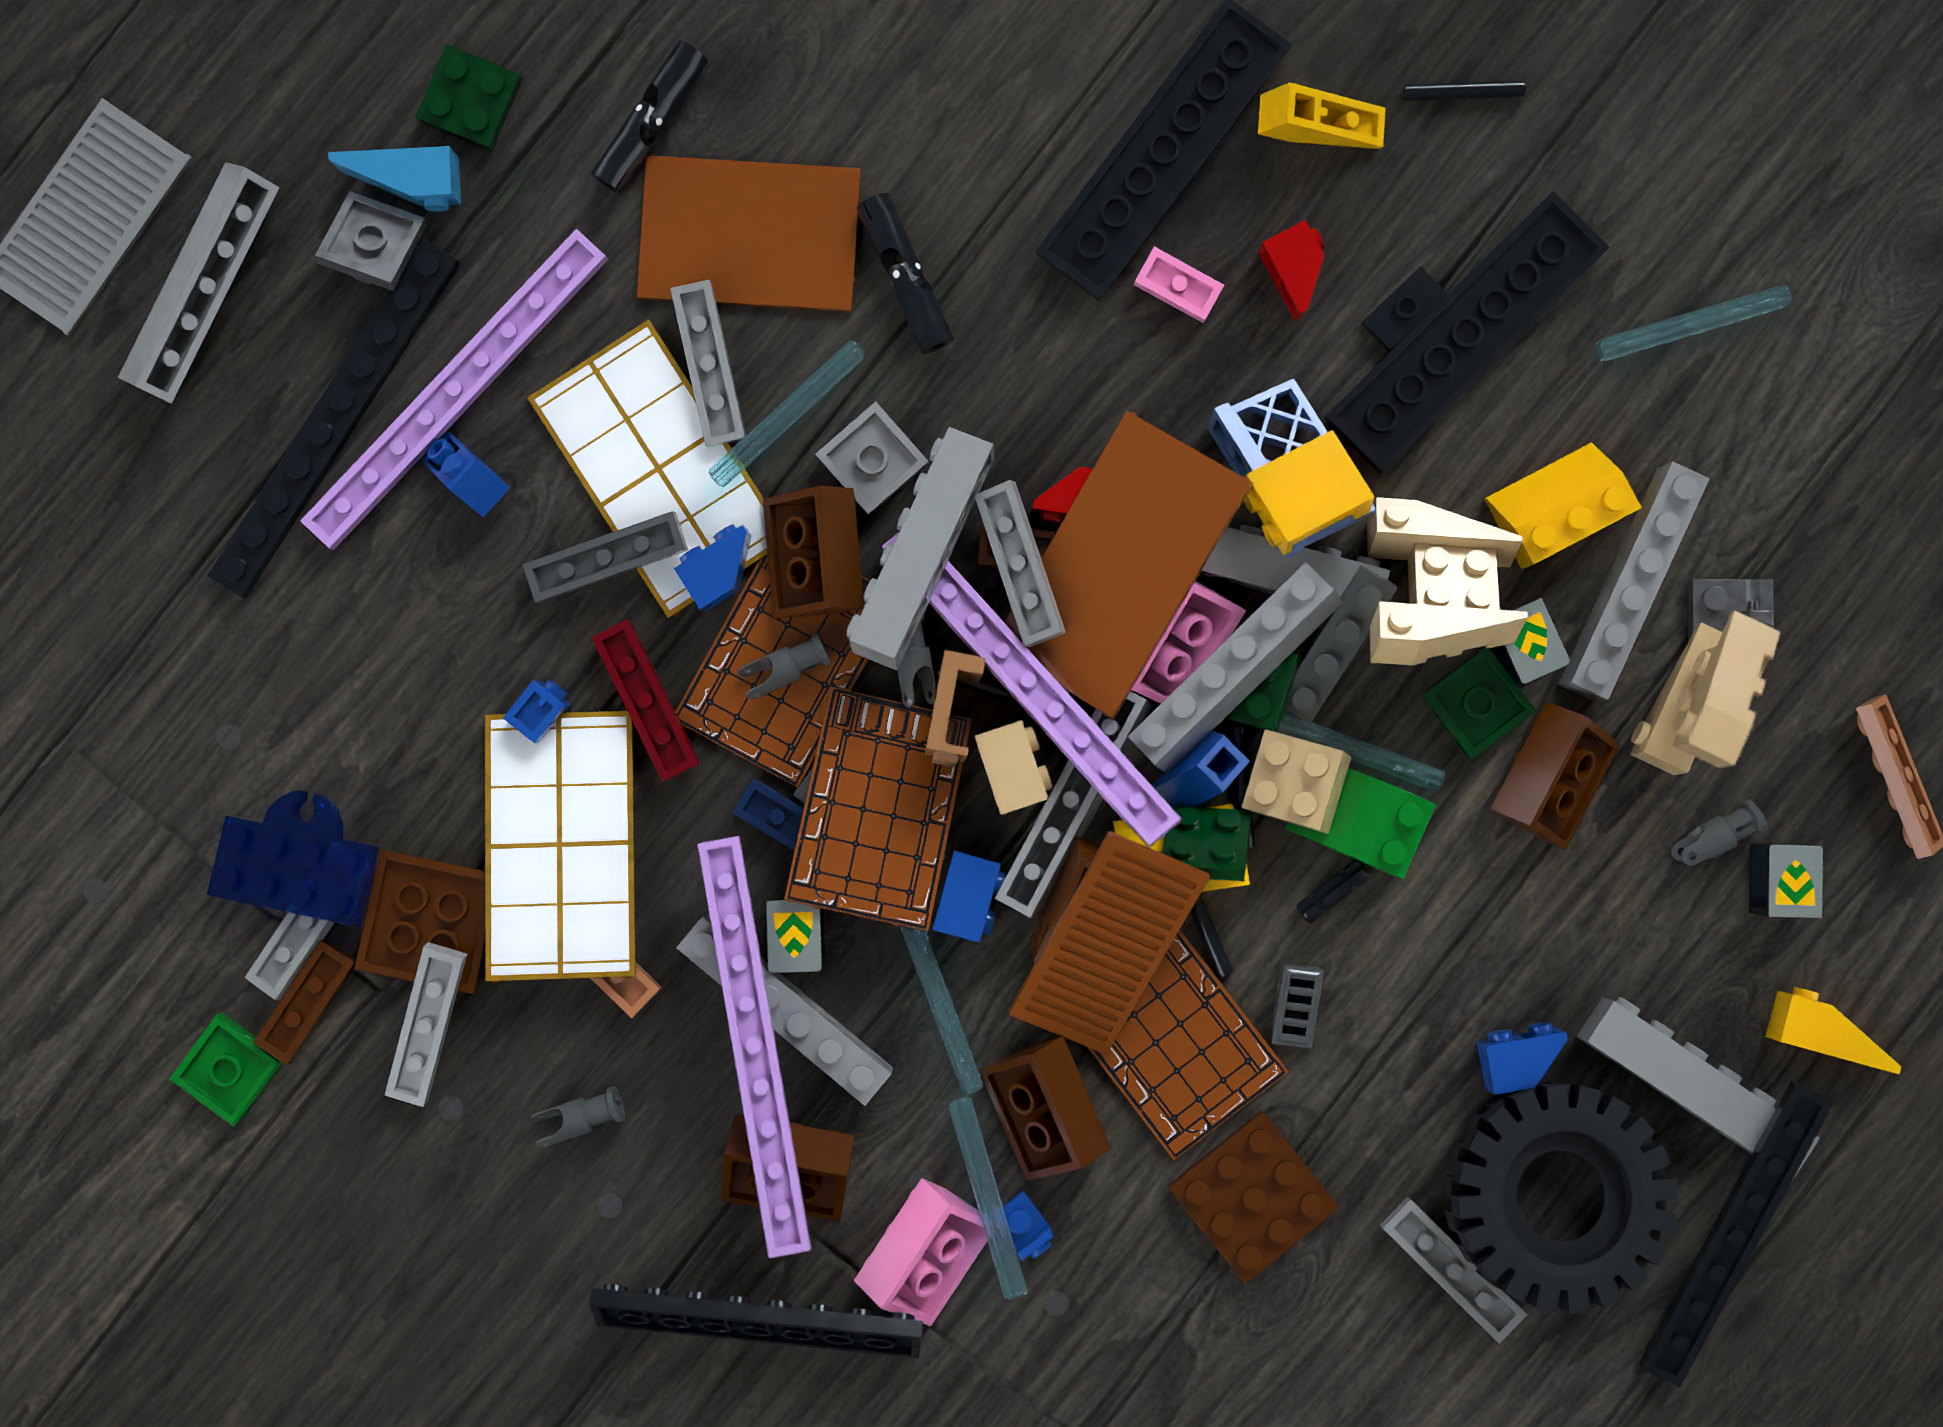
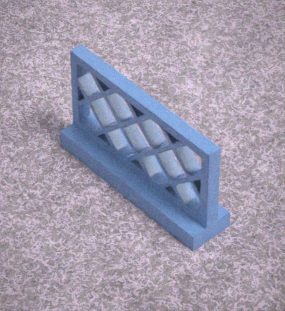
[1207,378,1376,559]

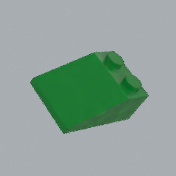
[1284,768,1436,879]

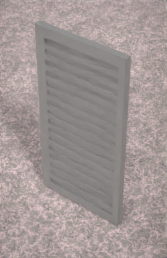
[0,98,193,336]

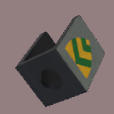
[1491,598,1570,684]
[1749,843,1823,918]
[766,897,825,973]

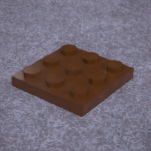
[355,849,486,994]
[1167,1110,1340,1284]

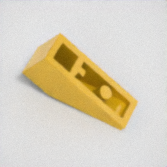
[1258,82,1386,149]
[1765,986,1901,1074]

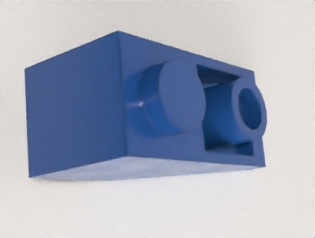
[422,431,510,518]
[674,524,752,612]
[1152,731,1250,807]
[1476,1022,1568,1095]

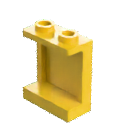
[1243,430,1375,555]

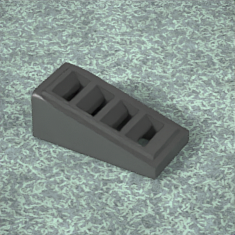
[1270,963,1324,1049]

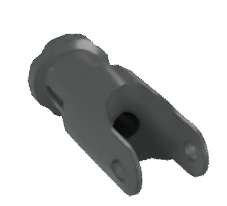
[898,615,937,707]
[738,632,832,700]
[1671,799,1768,866]
[530,1086,626,1147]

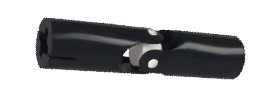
[591,40,708,195]
[856,193,954,354]

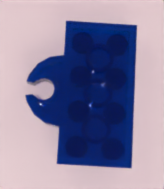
[207,790,380,927]

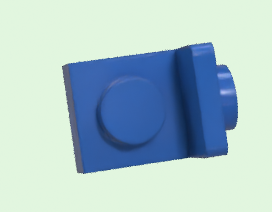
[503,679,572,744]
[991,1189,1054,1260]

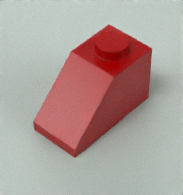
[1258,220,1325,322]

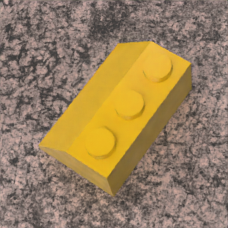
[1484,443,1642,569]

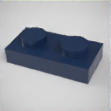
[732,778,804,851]

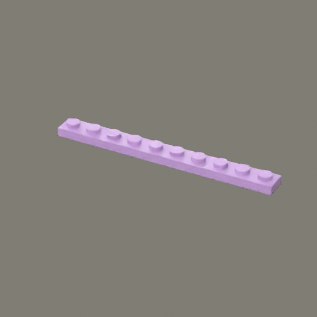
[300,229,608,550]
[882,533,1181,848]
[698,836,811,1258]

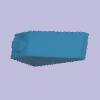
[328,146,461,212]

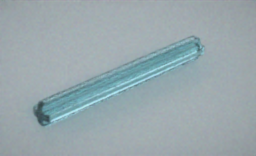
[1596,285,1792,361]
[708,340,865,487]
[1278,712,1445,791]
[900,926,983,1094]
[949,1097,1027,1299]

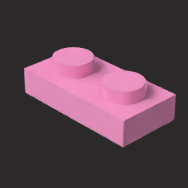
[1134,247,1224,323]

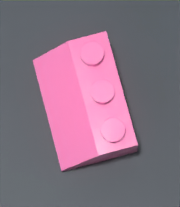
[1131,581,1246,703]
[854,1178,998,1326]

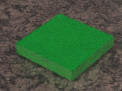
[169,1012,283,1127]

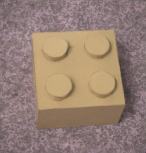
[975,720,1053,815]
[1242,729,1352,834]

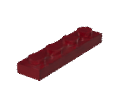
[591,619,701,782]

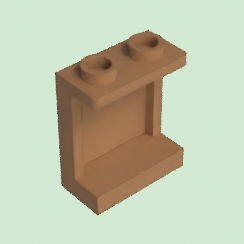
[925,650,986,767]

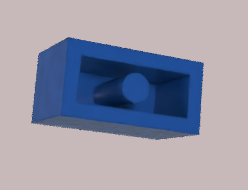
[933,850,1007,943]

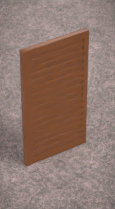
[1009,831,1210,1055]

